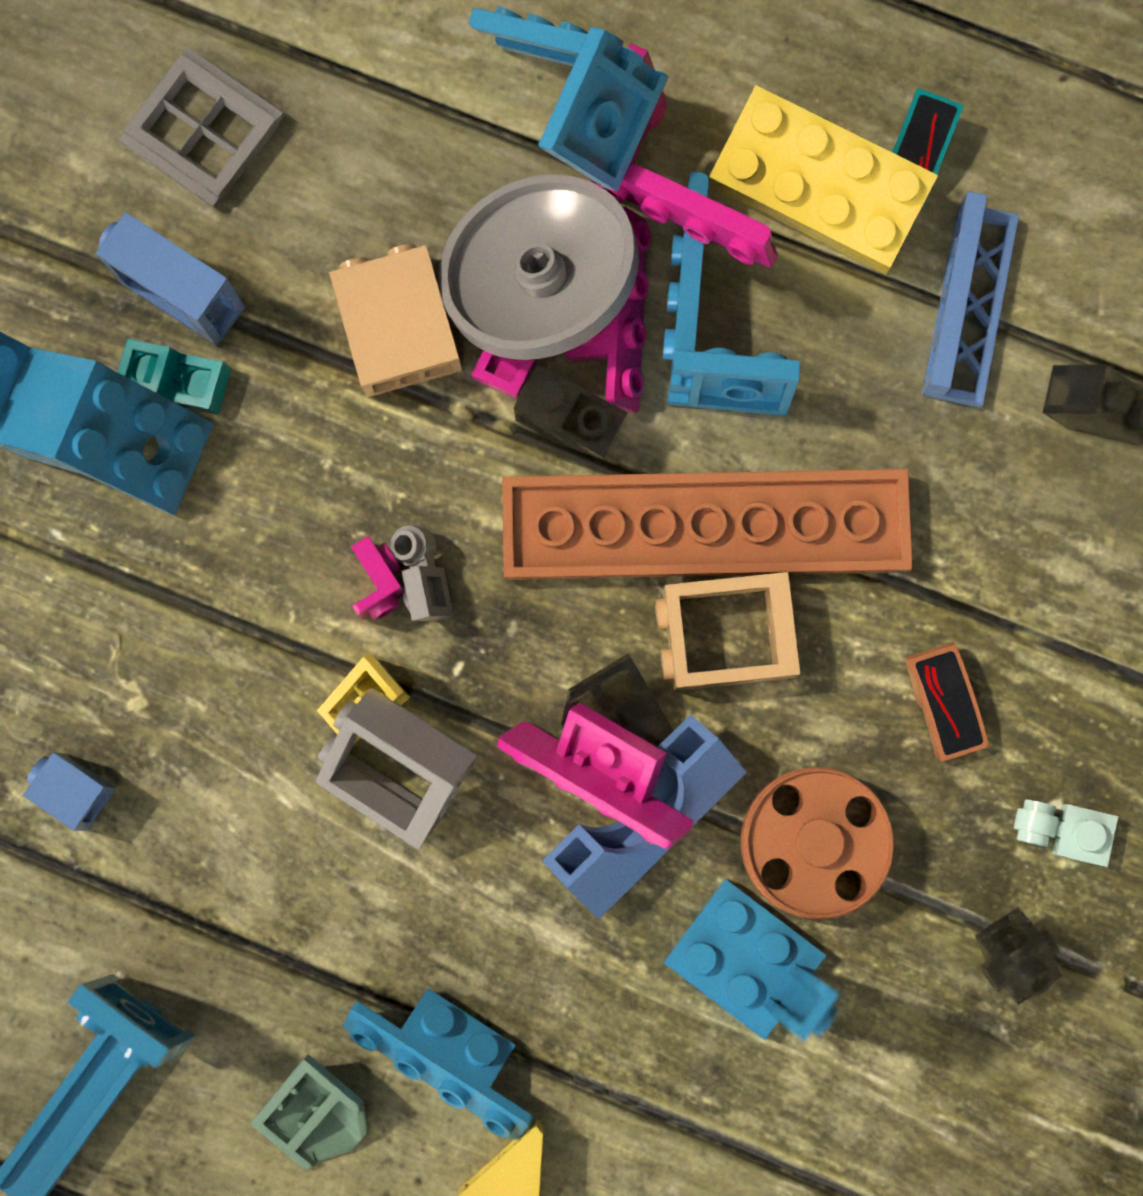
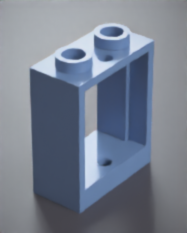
[95,212,245,347]

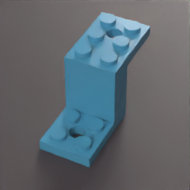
[0,332,214,515]

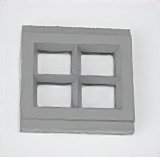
[119,48,284,209]

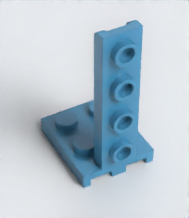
[469,6,669,191]
[662,171,800,416]
[663,879,840,1042]
[0,974,196,1196]

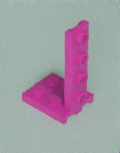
[590,43,778,269]

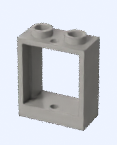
[315,688,477,850]

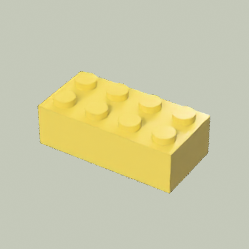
[709,85,938,275]

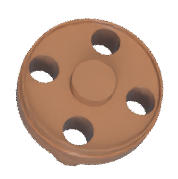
[740,767,894,920]

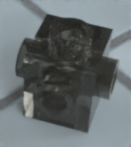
[974,907,1062,1005]

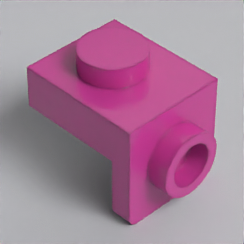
[351,536,403,621]

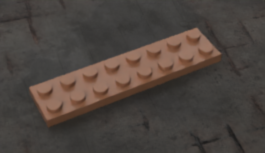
[502,469,912,580]

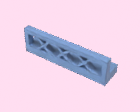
[921,191,1019,408]

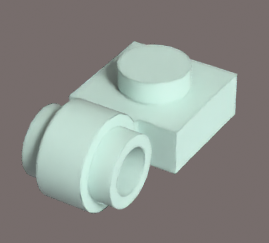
[1013,799,1118,867]

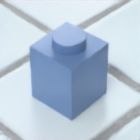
[23,752,116,831]

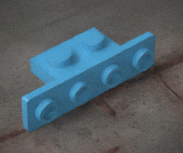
[343,988,534,1140]

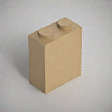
[329,244,462,398]

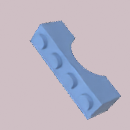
[542,714,747,919]

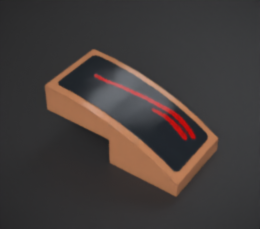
[905,642,989,762]

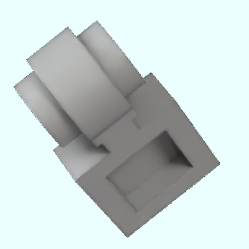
[390,525,454,621]

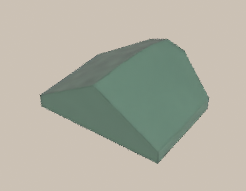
[250,1054,369,1169]

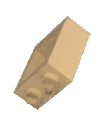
[655,572,800,691]

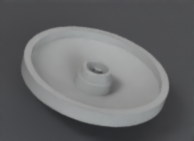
[439,174,639,360]

